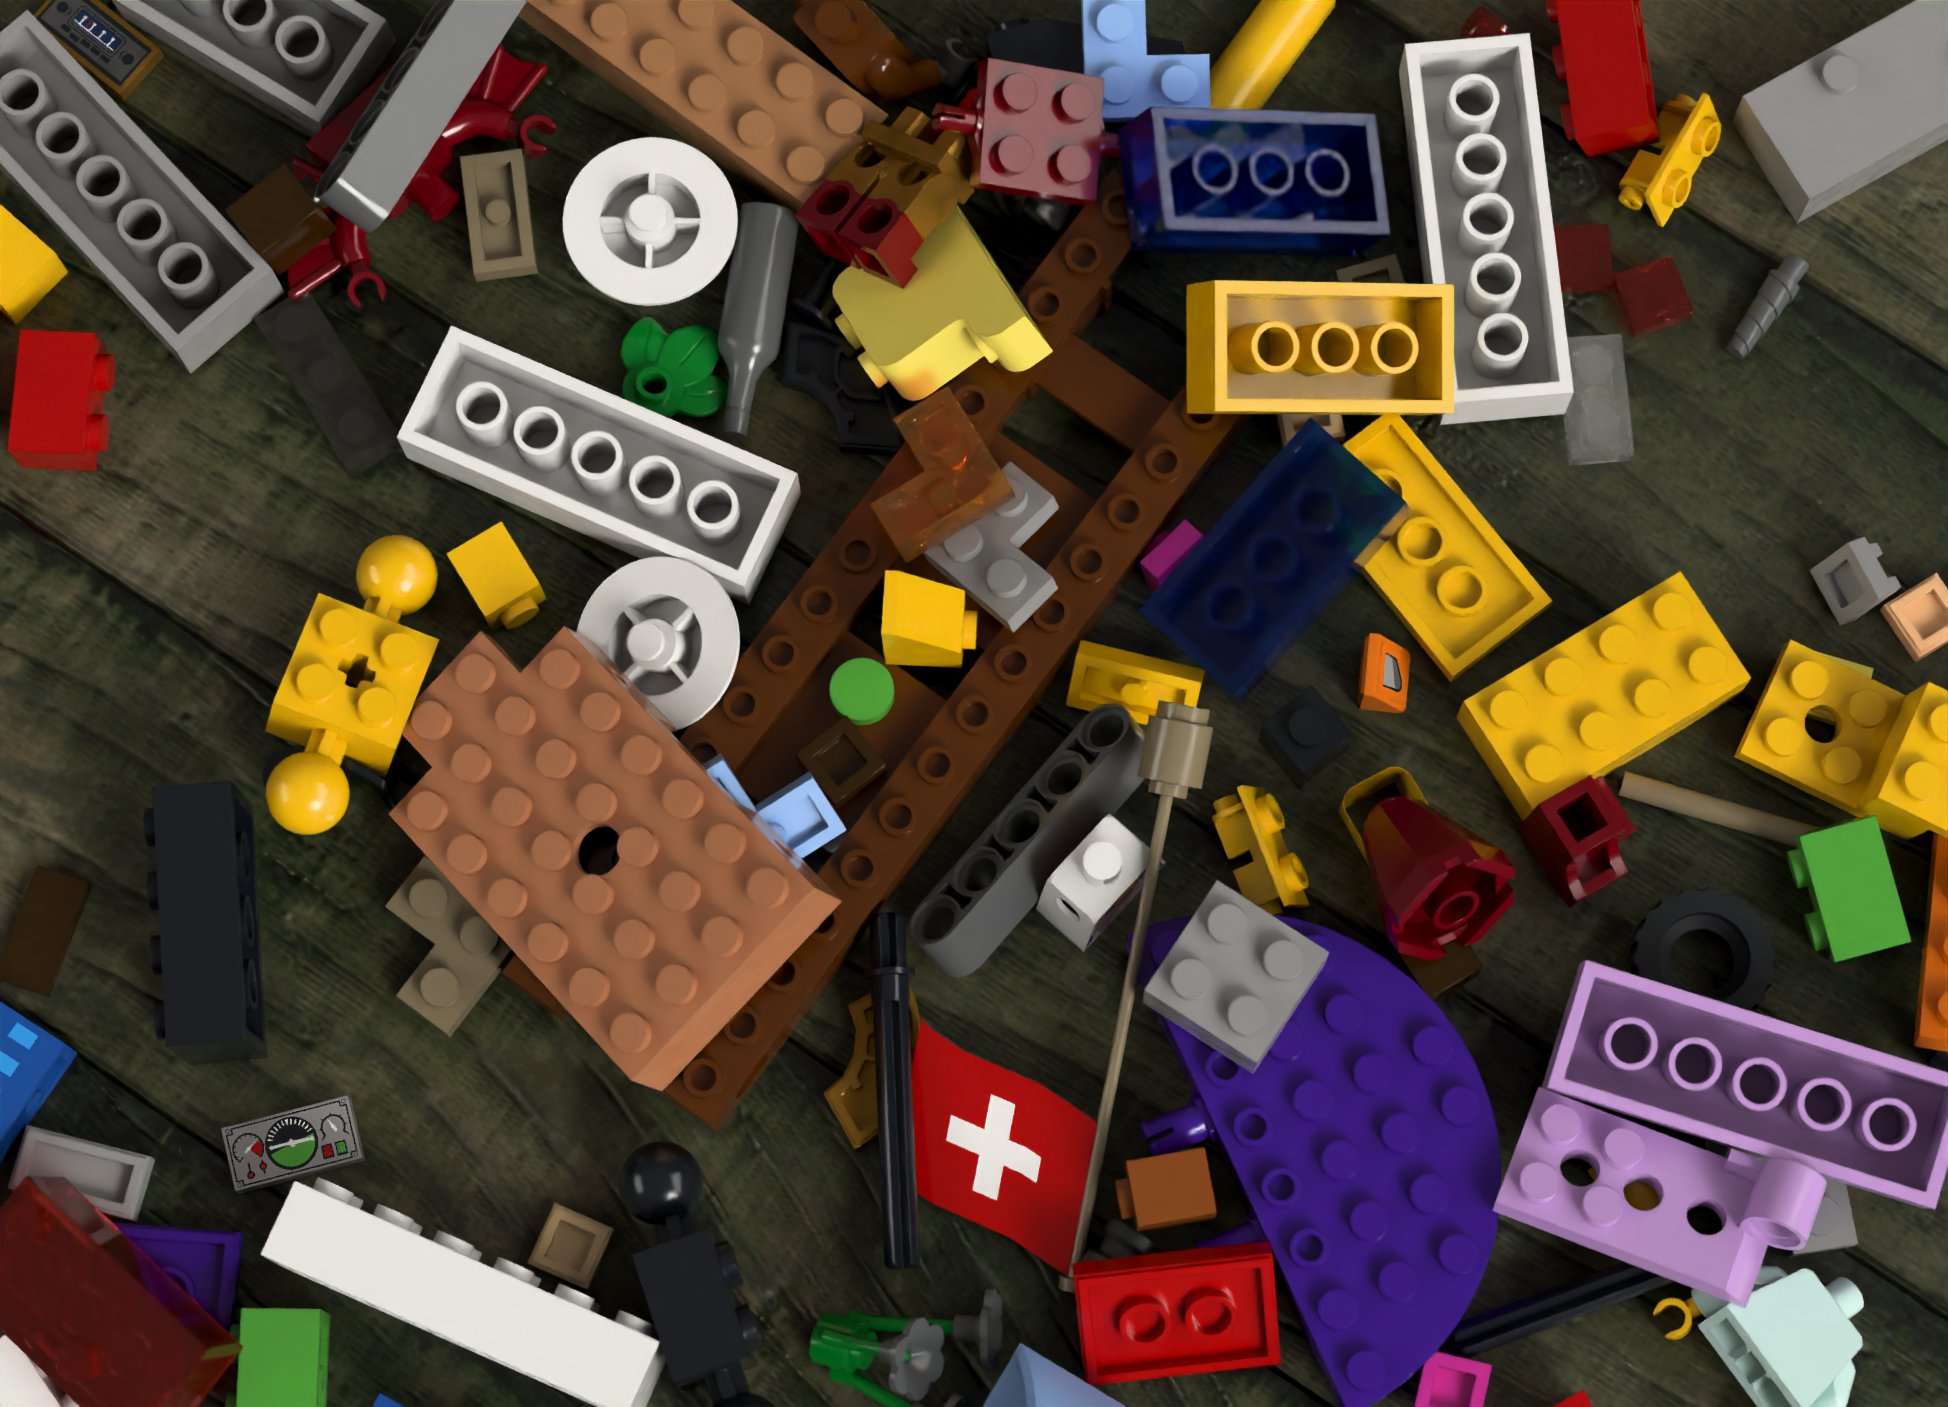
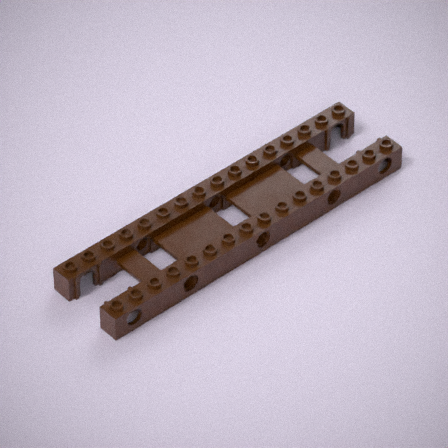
[502,169,1276,1135]

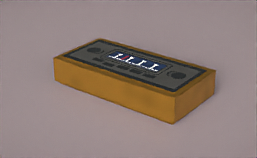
[33,0,164,102]

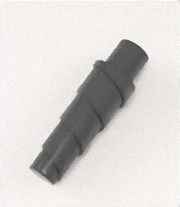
[1726,253,1809,359]

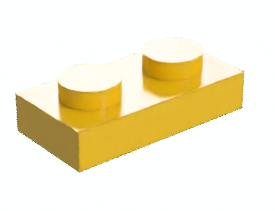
[1066,640,1205,725]

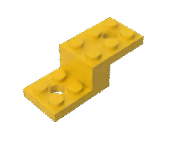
[1734,640,1948,841]

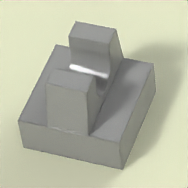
[1809,537,1901,625]

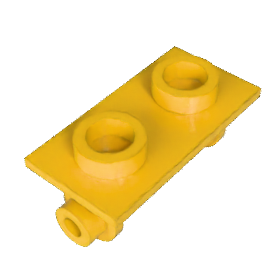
[1618,92,1722,227]
[1212,785,1310,916]

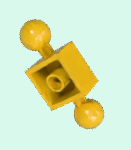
[265,535,439,835]

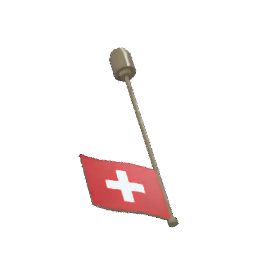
[911,700,1213,1293]

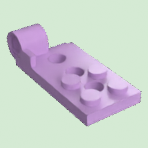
[1492,1087,1827,1308]

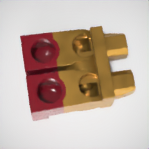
[795,106,975,289]

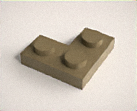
[385,856,515,1037]

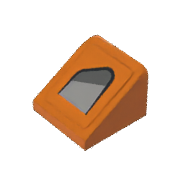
[1356,633,1410,713]

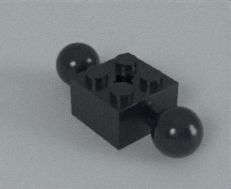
[619,1141,775,1407]

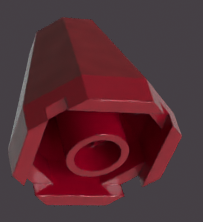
[1363,795,1515,961]

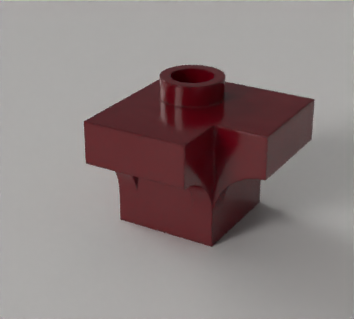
[1517,775,1637,908]

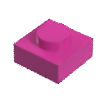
[1140,520,1210,603]
[1413,1351,1492,1407]

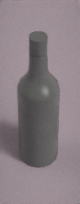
[717,202,799,439]

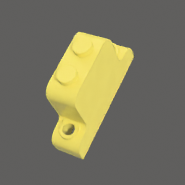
[832,204,1053,401]

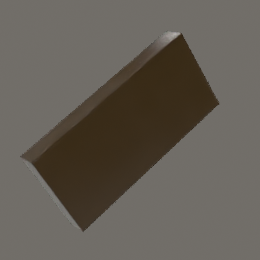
[0,865,93,997]

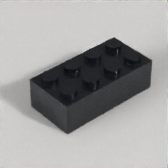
[143,781,267,1065]

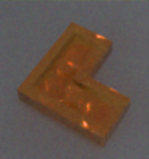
[870,386,1016,563]

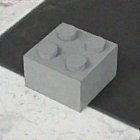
[1143,880,1329,1074]

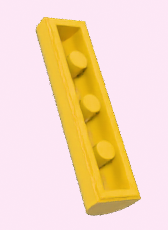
[1145,0,1336,198]

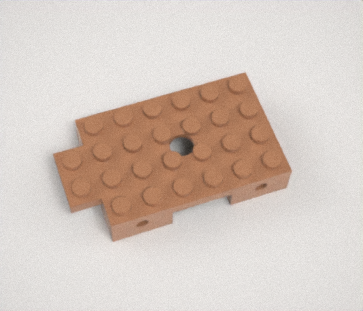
[389,626,842,1091]

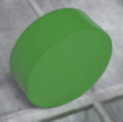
[830,658,895,725]

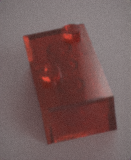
[0,1176,244,1407]

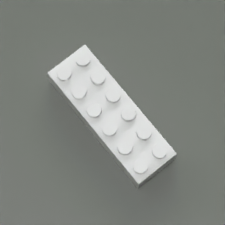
[1399,33,1574,425]
[397,326,801,605]
[260,1178,666,1407]

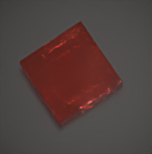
[1554,224,1614,293]
[1611,256,1694,338]

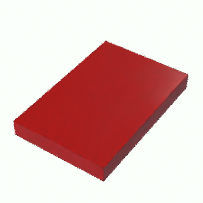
[1072,1241,1281,1386]

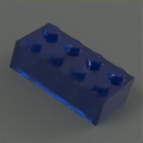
[1118,106,1390,256]
[1139,418,1413,702]

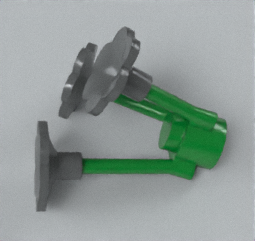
[809,1289,1003,1407]

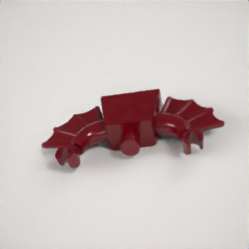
[287,44,556,309]

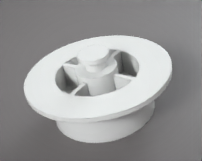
[563,137,738,306]
[576,556,740,732]

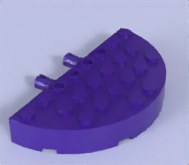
[1125,914,1501,1407]

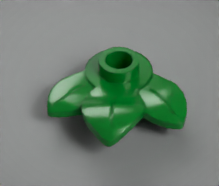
[620,317,728,418]

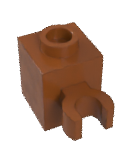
[1115,1147,1217,1233]

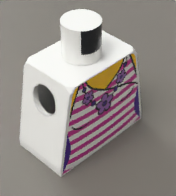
[1036,813,1165,952]

